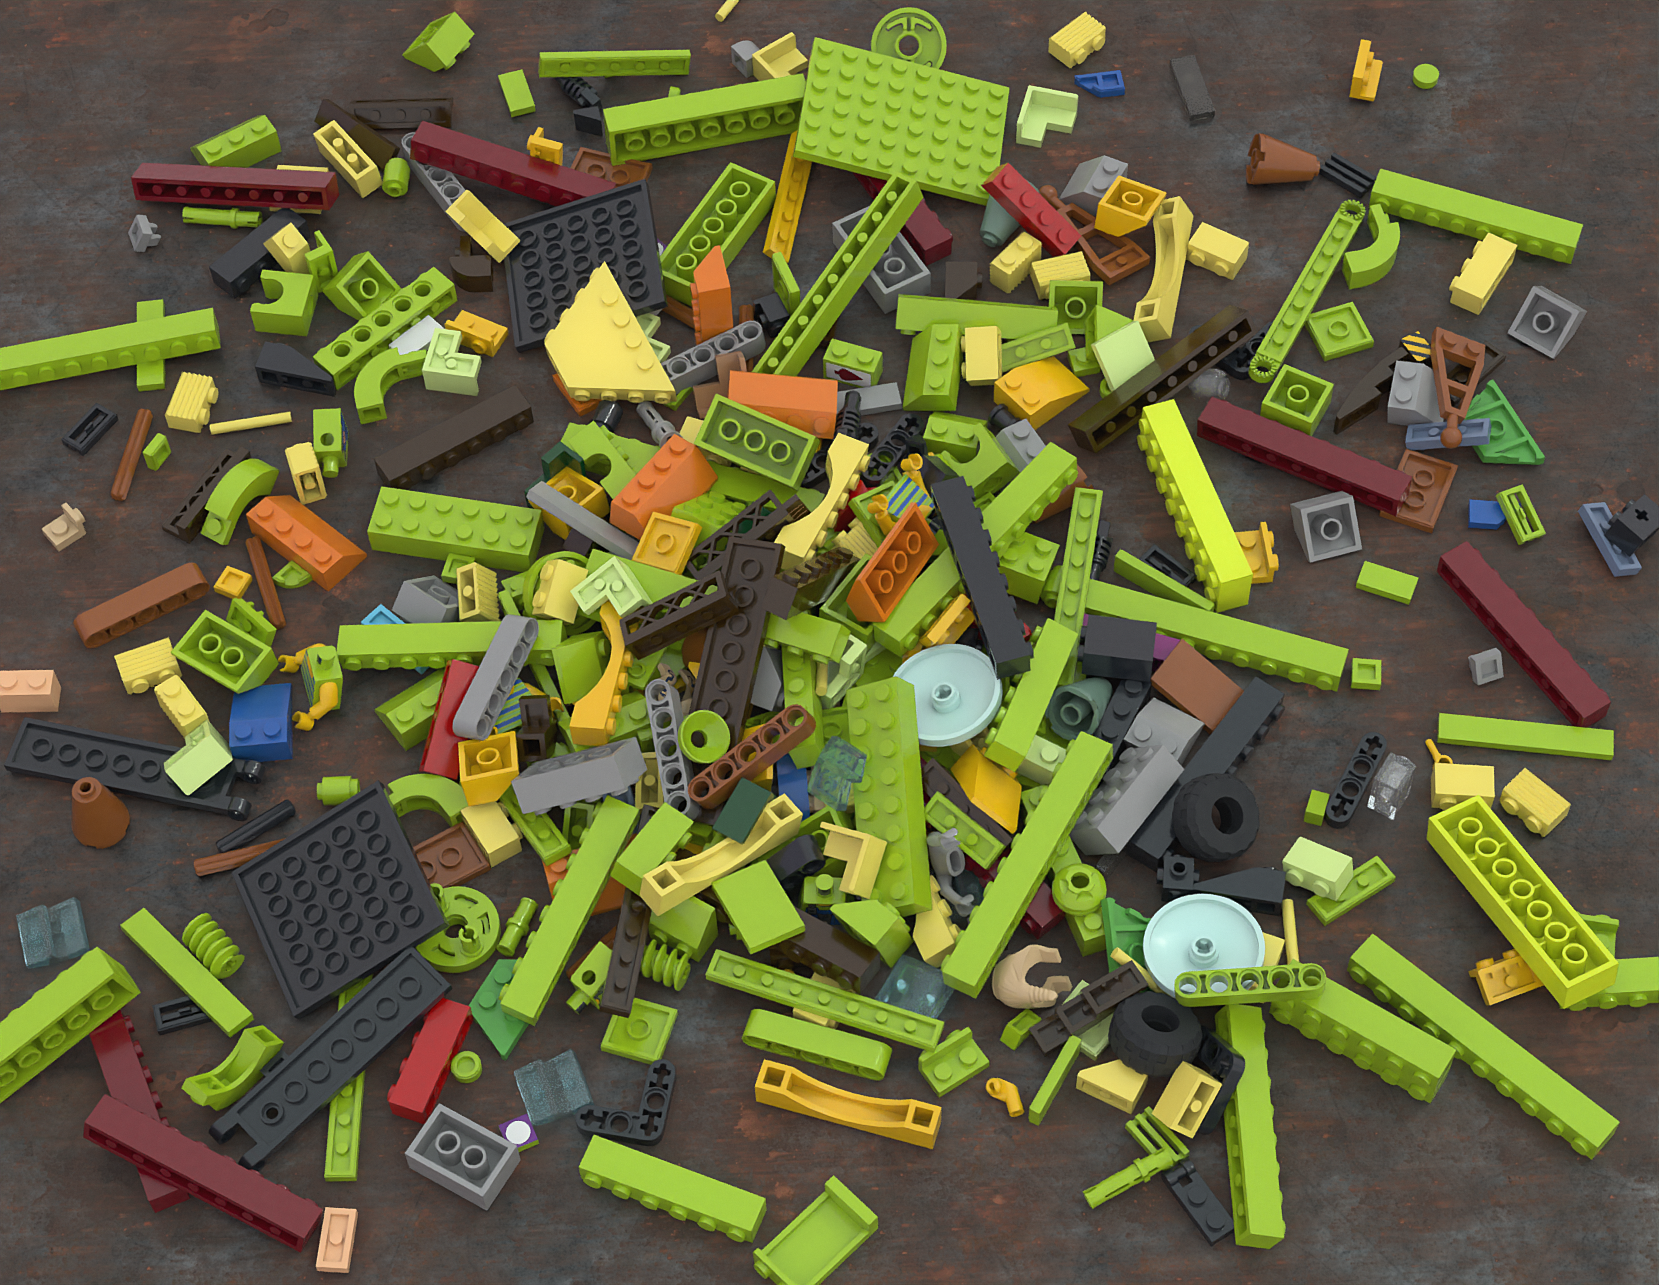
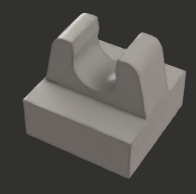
[128,215,161,252]
[1468,648,1504,685]

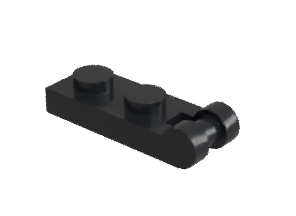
[1161,1157,1235,1247]

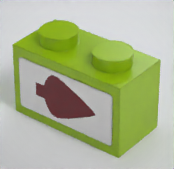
[823,339,883,388]

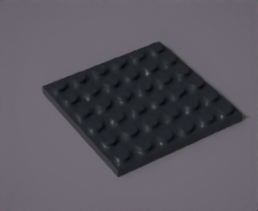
[504,179,668,353]
[231,780,450,1019]

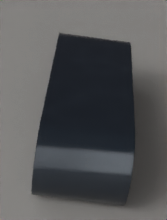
[766,834,826,894]

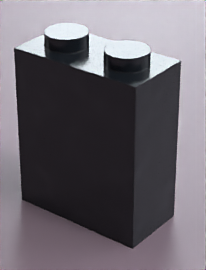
[1077,615,1157,682]

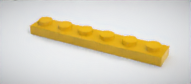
[763,131,812,263]

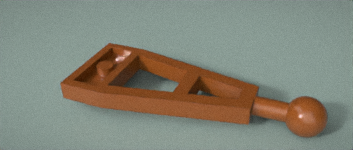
[1039,185,1150,285]
[1430,327,1485,449]

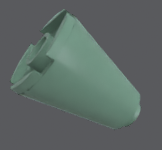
[979,179,1040,247]
[1045,676,1113,740]

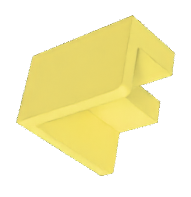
[752,32,808,81]
[445,190,520,263]
[820,822,887,899]

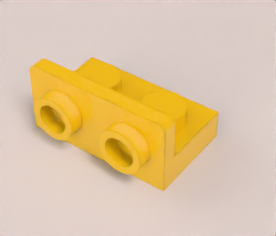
[1349,39,1383,101]
[527,127,563,165]
[445,310,509,357]
[1234,522,1279,584]
[919,594,975,648]
[1468,949,1544,1005]

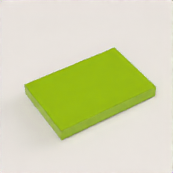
[711,860,805,954]

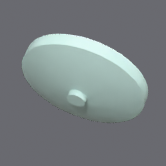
[893,644,1003,747]
[1143,894,1265,998]

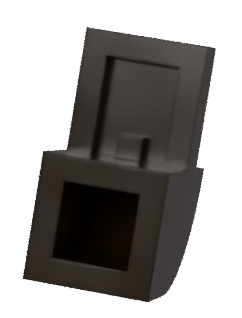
[449,235,494,292]
[516,695,557,762]

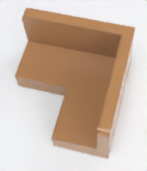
[692,351,747,419]

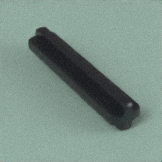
[216,799,296,853]

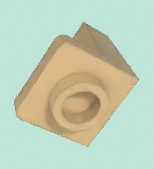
[42,503,86,551]

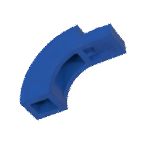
[777,753,810,822]

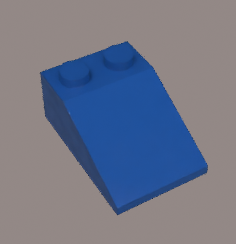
[229,683,293,762]

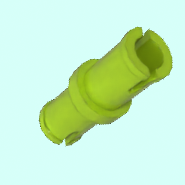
[496,897,539,957]

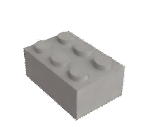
[405,1103,521,1211]

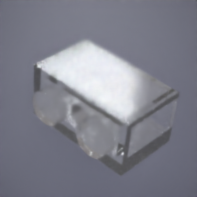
[1367,752,1417,820]

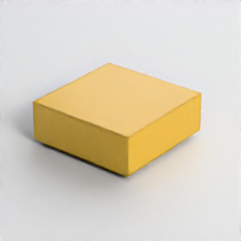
[214,566,253,599]

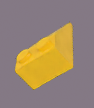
[994,356,1089,430]
[950,743,1022,834]

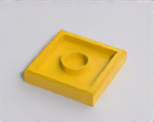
[632,512,702,575]

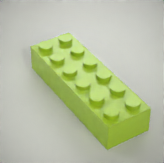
[660,162,776,307]
[367,487,545,572]
[0,947,141,1103]
[1269,959,1456,1103]

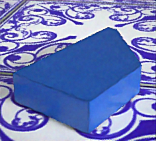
[1074,70,1125,98]
[1468,500,1521,530]

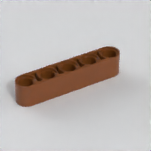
[73,563,210,649]
[688,704,816,809]

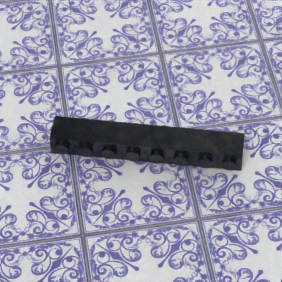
[931,476,1034,680]
[1127,677,1285,873]

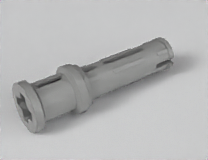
[636,401,683,448]

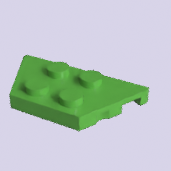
[1464,380,1545,465]
[1101,898,1154,993]
[469,959,529,1061]

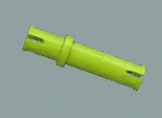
[182,207,262,229]
[1082,1147,1174,1209]

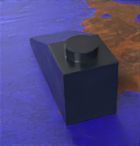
[255,342,336,397]
[1192,867,1286,916]

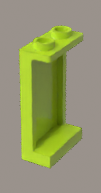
[753,1175,878,1285]

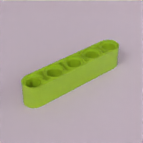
[1174,963,1326,1007]
[742,1009,892,1081]

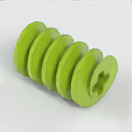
[182,913,245,979]
[639,939,691,991]

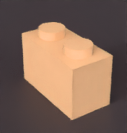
[0,670,61,713]

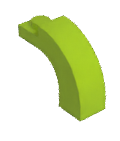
[1342,204,1400,289]
[354,347,427,425]
[201,459,280,545]
[388,774,468,827]
[182,1025,284,1111]

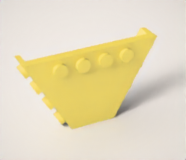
[544,261,677,404]

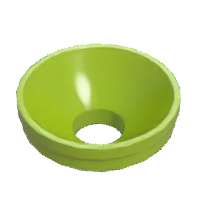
[677,710,730,764]
[1052,863,1107,916]

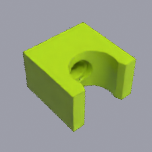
[250,270,319,336]
[941,423,1020,500]

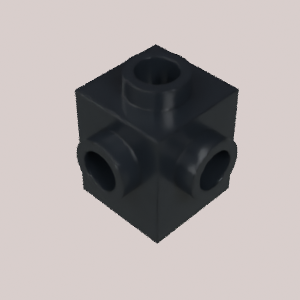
[1156,855,1199,902]

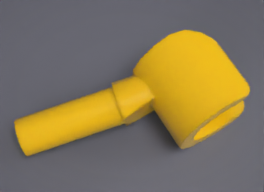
[1425,739,1453,769]

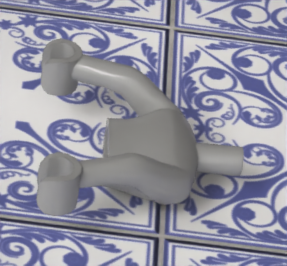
[927,828,974,917]

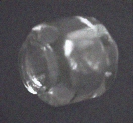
[1188,368,1230,403]

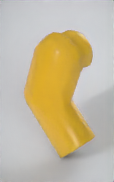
[986,1078,1024,1117]

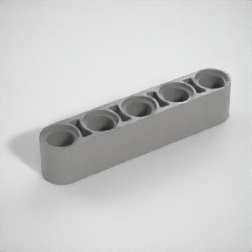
[402,132,466,232]
[654,321,766,402]
[453,614,539,741]
[645,679,700,820]

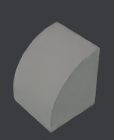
[731,40,760,78]

